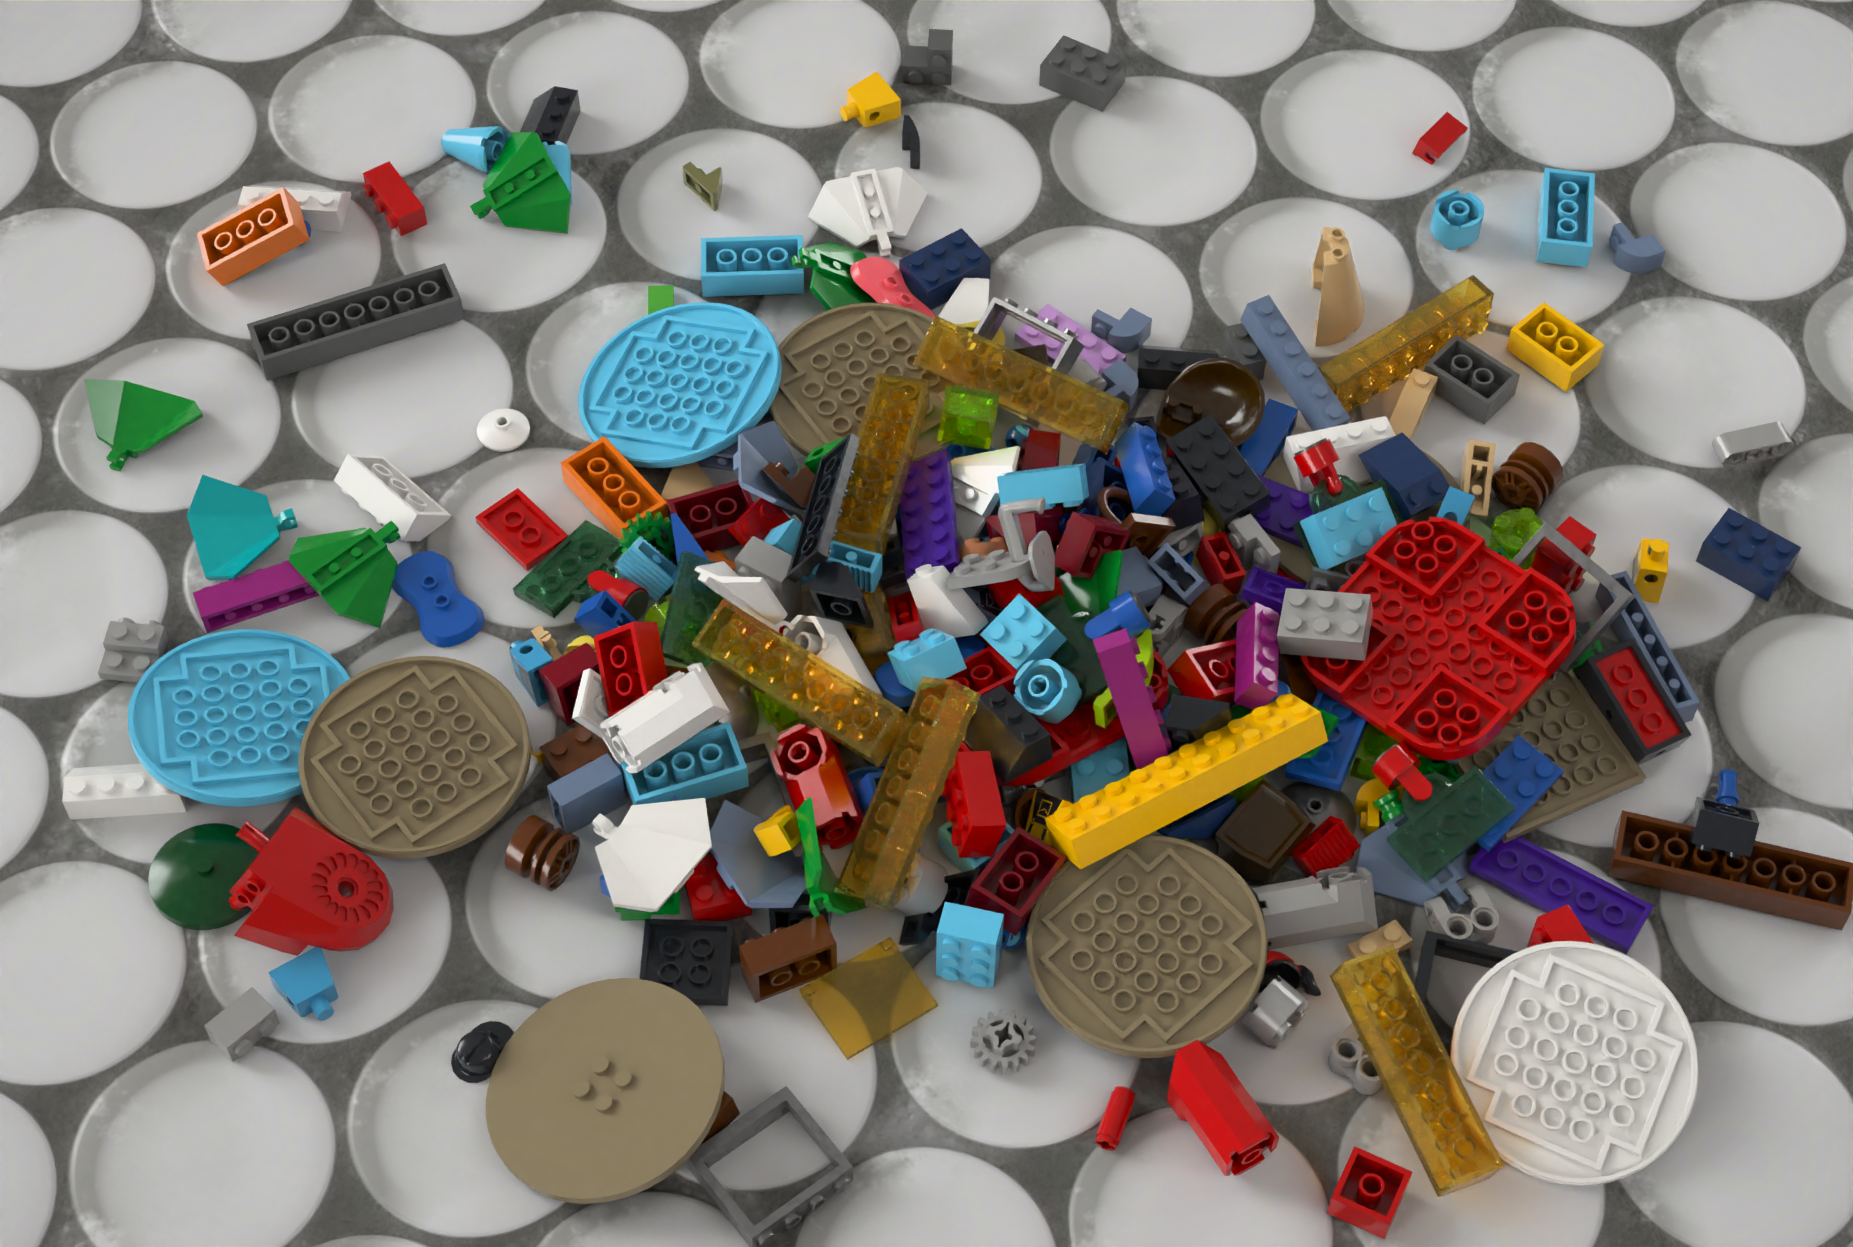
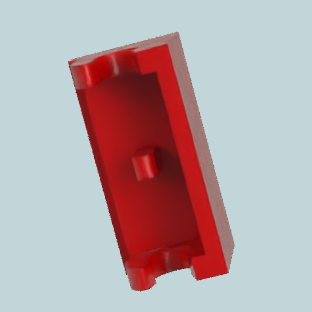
[1412,112,1468,165]

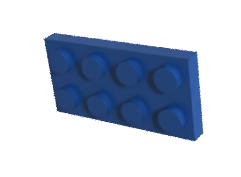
[1285,690,1368,791]
[1444,735,1564,852]

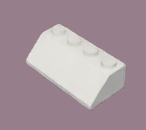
[238,185,351,232]
[1283,416,1396,495]
[334,454,451,543]
[62,764,187,820]

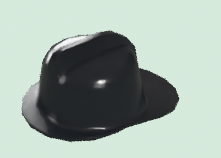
[451,1021,514,1083]

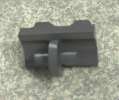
[1305,566,1351,592]

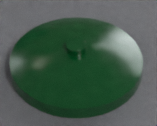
[148,823,259,930]

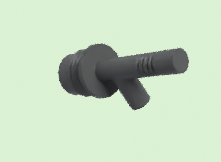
[997,768,1066,806]

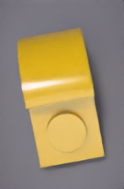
[1354,778,1403,838]
[753,805,802,857]

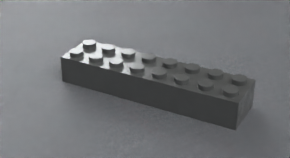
[247,263,465,381]

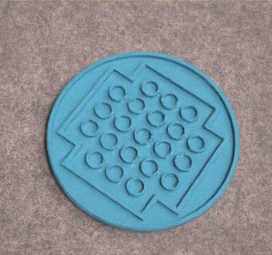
[578,302,782,468]
[128,629,350,807]

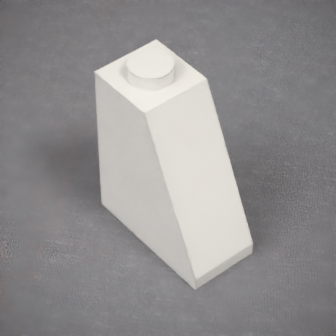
[936,278,989,330]
[907,564,988,638]

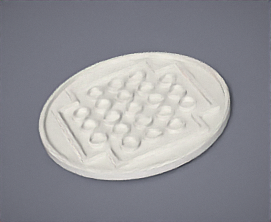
[1450,941,1699,1186]

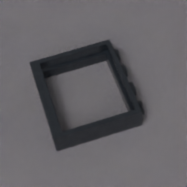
[1403,930,1518,1058]

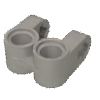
[1142,594,1188,658]
[1424,884,1500,944]
[1328,1016,1408,1095]

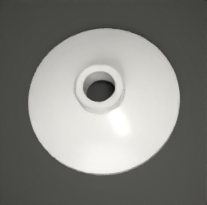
[477,409,530,452]

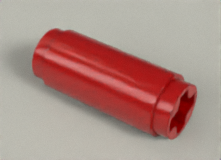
[1095,1086,1135,1151]

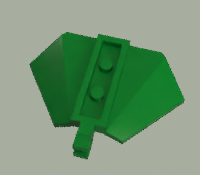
[470,132,571,234]
[791,242,877,310]
[84,379,203,472]
[289,521,401,628]
[1043,550,1123,662]
[795,797,871,918]

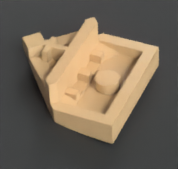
[661,462,714,502]

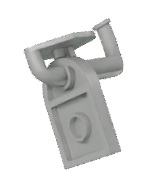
[946,497,1055,592]

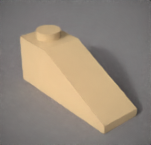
[1389,368,1438,440]
[1460,439,1496,518]

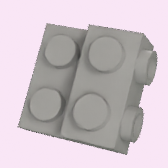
[1228,514,1281,574]
[98,618,169,683]

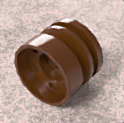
[1491,442,1564,514]
[1183,583,1248,646]
[504,815,580,891]

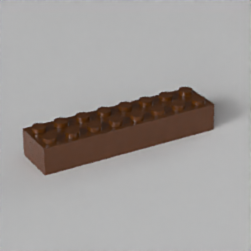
[1607,810,1853,931]

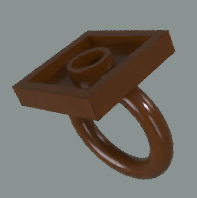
[1097,486,1176,558]

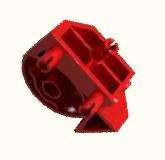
[229,807,394,956]

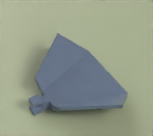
[733,420,808,522]
[1354,797,1469,911]
[710,800,806,908]

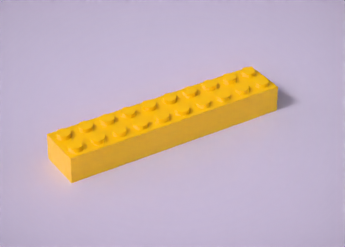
[1045,693,1328,870]

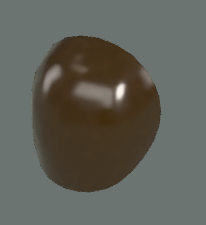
[1156,358,1265,447]

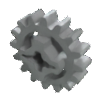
[970,1009,1036,1075]

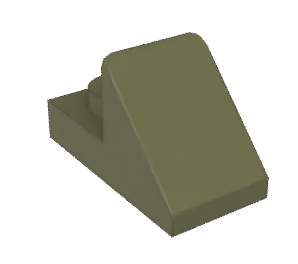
[682,162,723,211]

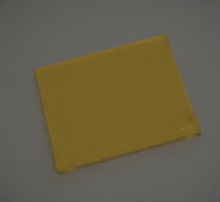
[799,937,938,1060]

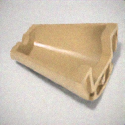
[1312,227,1365,346]

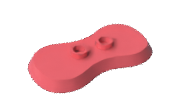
[850,257,936,320]

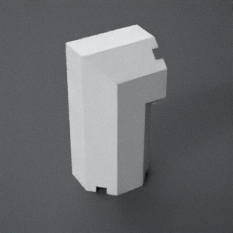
[780,615,882,730]
[600,662,730,773]

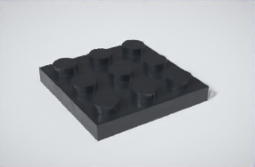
[639,919,734,1006]

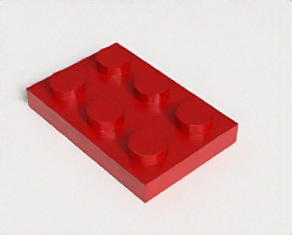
[475,488,569,571]
[728,497,791,547]

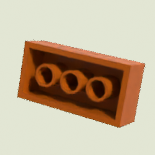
[197,187,310,286]
[561,436,669,544]

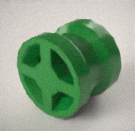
[1372,788,1409,823]

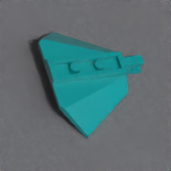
[187,475,298,581]

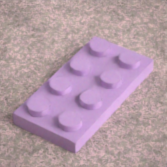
[1014,304,1127,375]

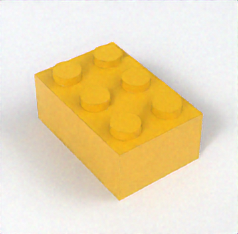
[1506,302,1604,392]

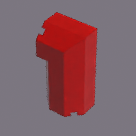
[770,724,867,850]
[1167,1040,1279,1176]

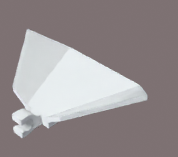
[808,167,928,258]
[951,446,1020,546]
[694,561,795,643]
[592,798,712,912]

